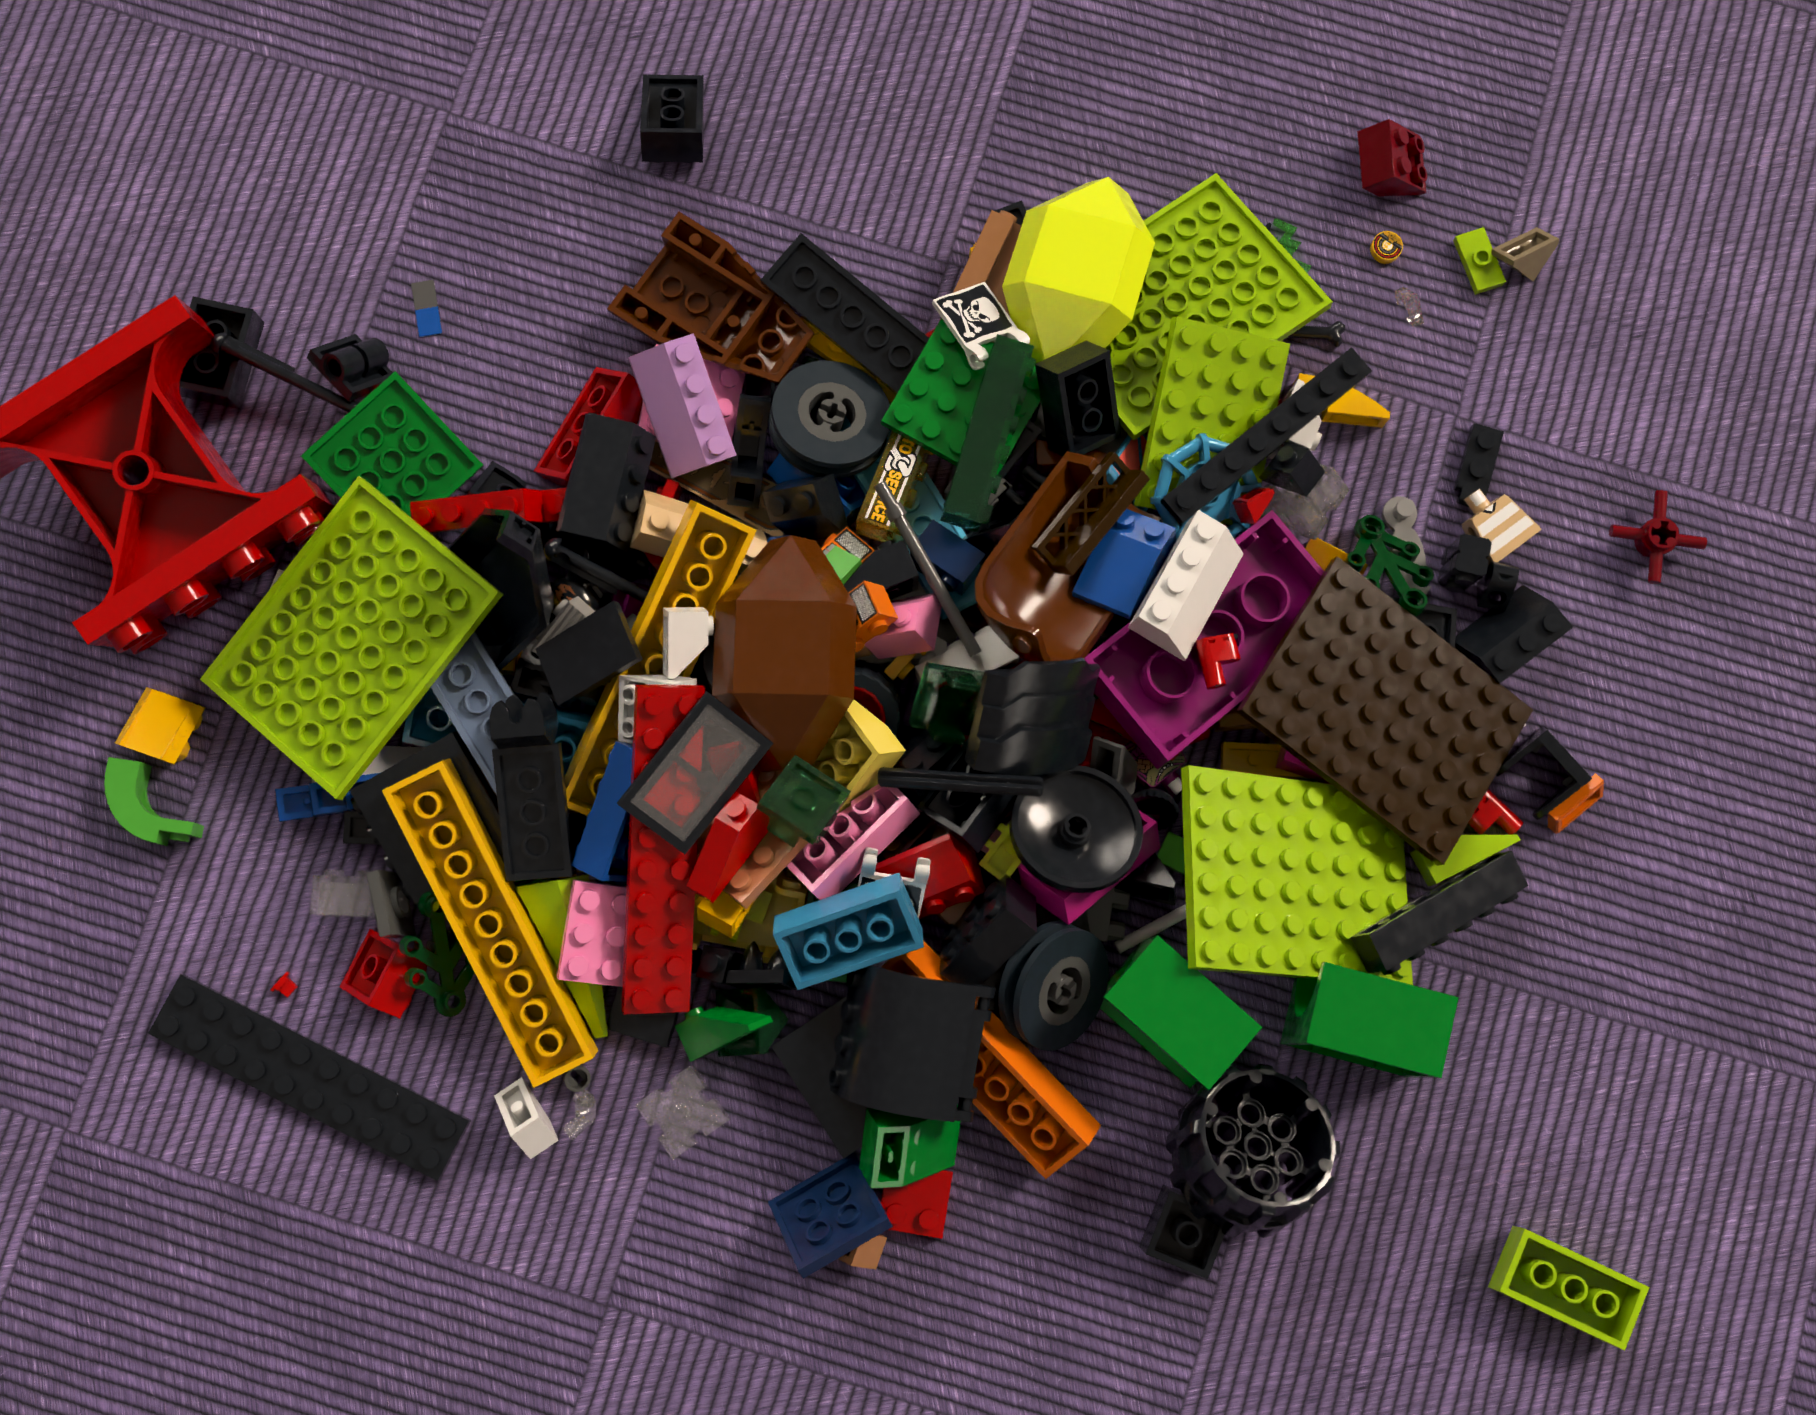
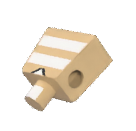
[1462,488,1542,565]

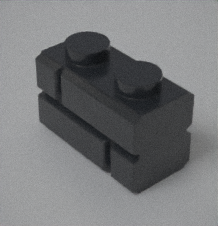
[1438,534,1492,593]

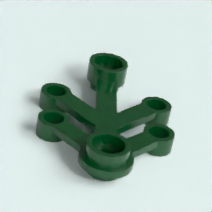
[1344,515,1434,616]
[399,891,475,1017]

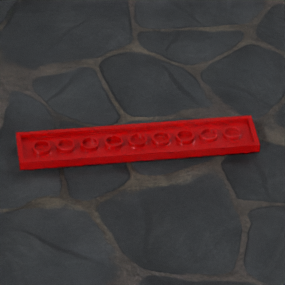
[622,685,705,1015]

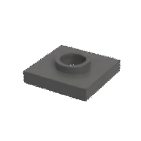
[366,870,416,938]

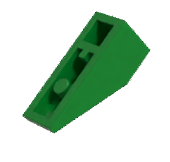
[675,1006,773,1062]

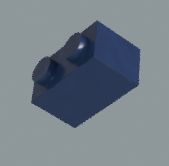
[910,520,986,596]

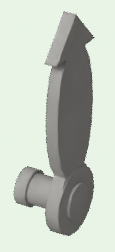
[1382,496,1431,595]

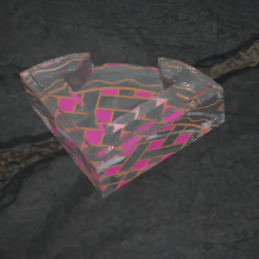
[1394,287,1424,327]

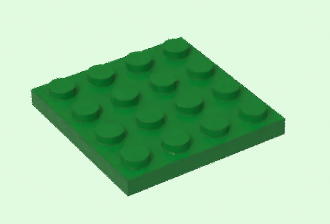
[881,318,1041,485]
[301,371,484,517]

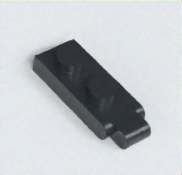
[1454,423,1504,507]

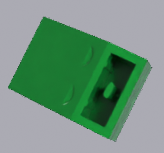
[859,1104,961,1188]

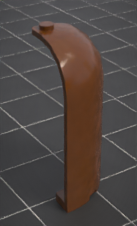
[975,451,1162,661]

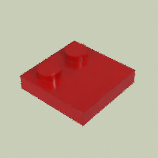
[881,1170,953,1239]

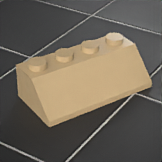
[630,490,767,576]

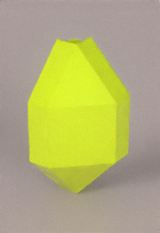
[1002,177,1155,366]

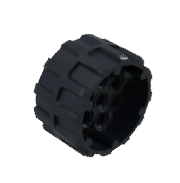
[1166,1064,1341,1238]

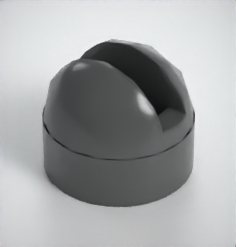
[563,1065,591,1092]

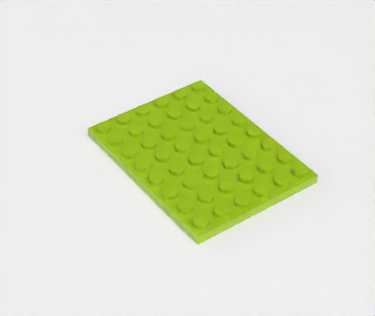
[1105,173,1333,441]
[200,476,503,800]
[1181,765,1413,985]

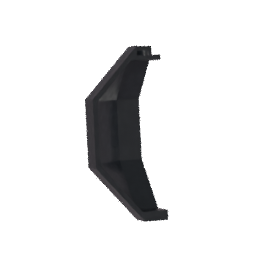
[448,508,554,671]

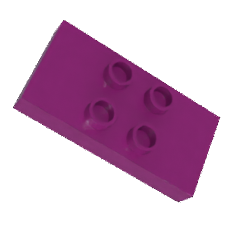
[1084,510,1324,769]

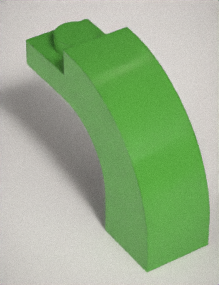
[104,757,204,846]

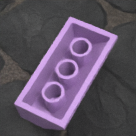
[628,333,736,478]

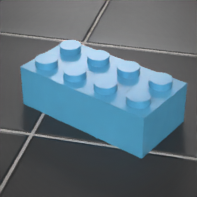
[773,873,924,990]

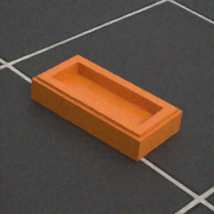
[1548,773,1604,834]

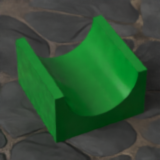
[1100,935,1262,1090]
[1280,962,1459,1078]

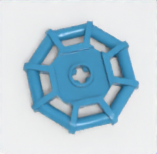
[1150,433,1262,540]

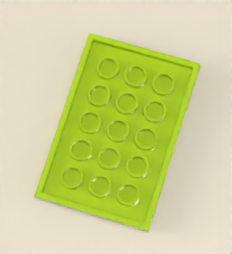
[1134,316,1290,525]

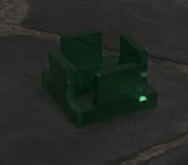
[909,662,984,745]
[757,755,851,847]

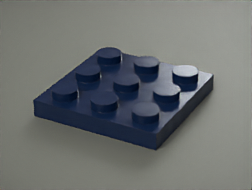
[768,1152,893,1279]

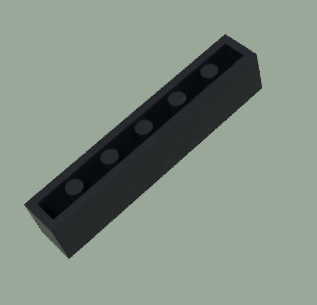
[1350,851,1528,975]

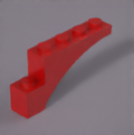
[410,487,567,533]

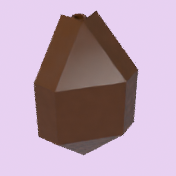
[712,535,857,773]

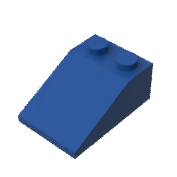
[1072,509,1176,619]

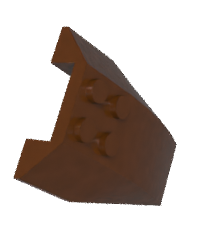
[607,211,814,384]

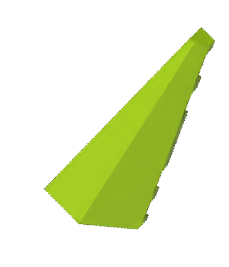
[515,874,608,1038]

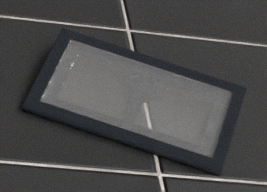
[617,691,774,854]

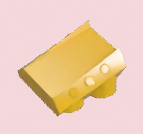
[115,687,205,765]

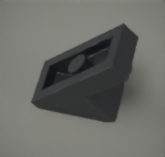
[1115,853,1177,906]

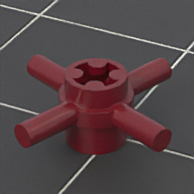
[1609,490,1707,584]

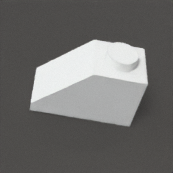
[663,607,714,679]
[494,1077,558,1159]

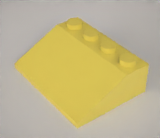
[787,700,906,813]

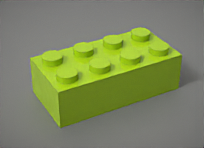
[1488,1226,1650,1351]

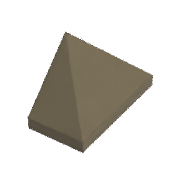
[1491,227,1559,281]

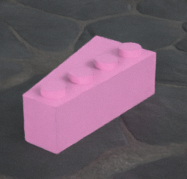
[787,784,920,900]

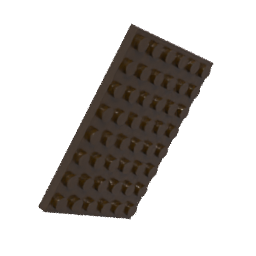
[1236,556,1533,866]

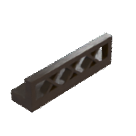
[1032,452,1150,575]

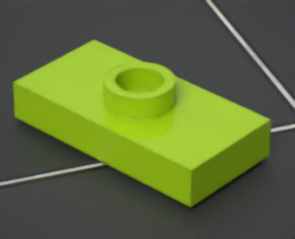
[1453,227,1506,295]

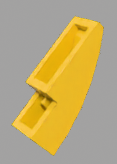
[1293,373,1390,428]

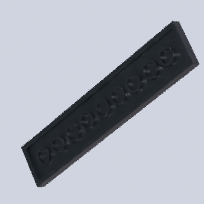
[761,233,1042,479]
[148,974,471,1181]

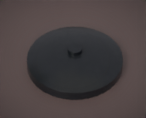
[1009,765,1143,893]

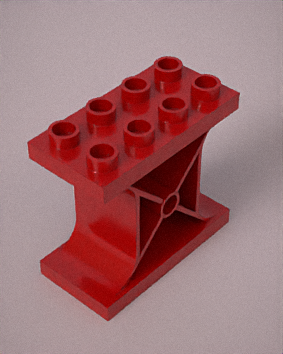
[0,295,334,654]

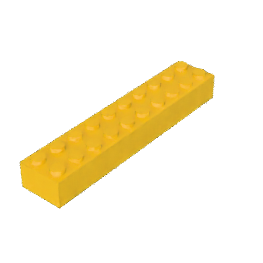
[564,500,757,816]
[382,758,598,1088]

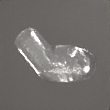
[562,1089,596,1140]

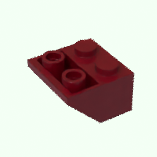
[1357,119,1427,197]

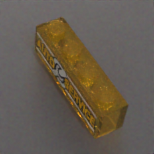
[856,431,934,542]

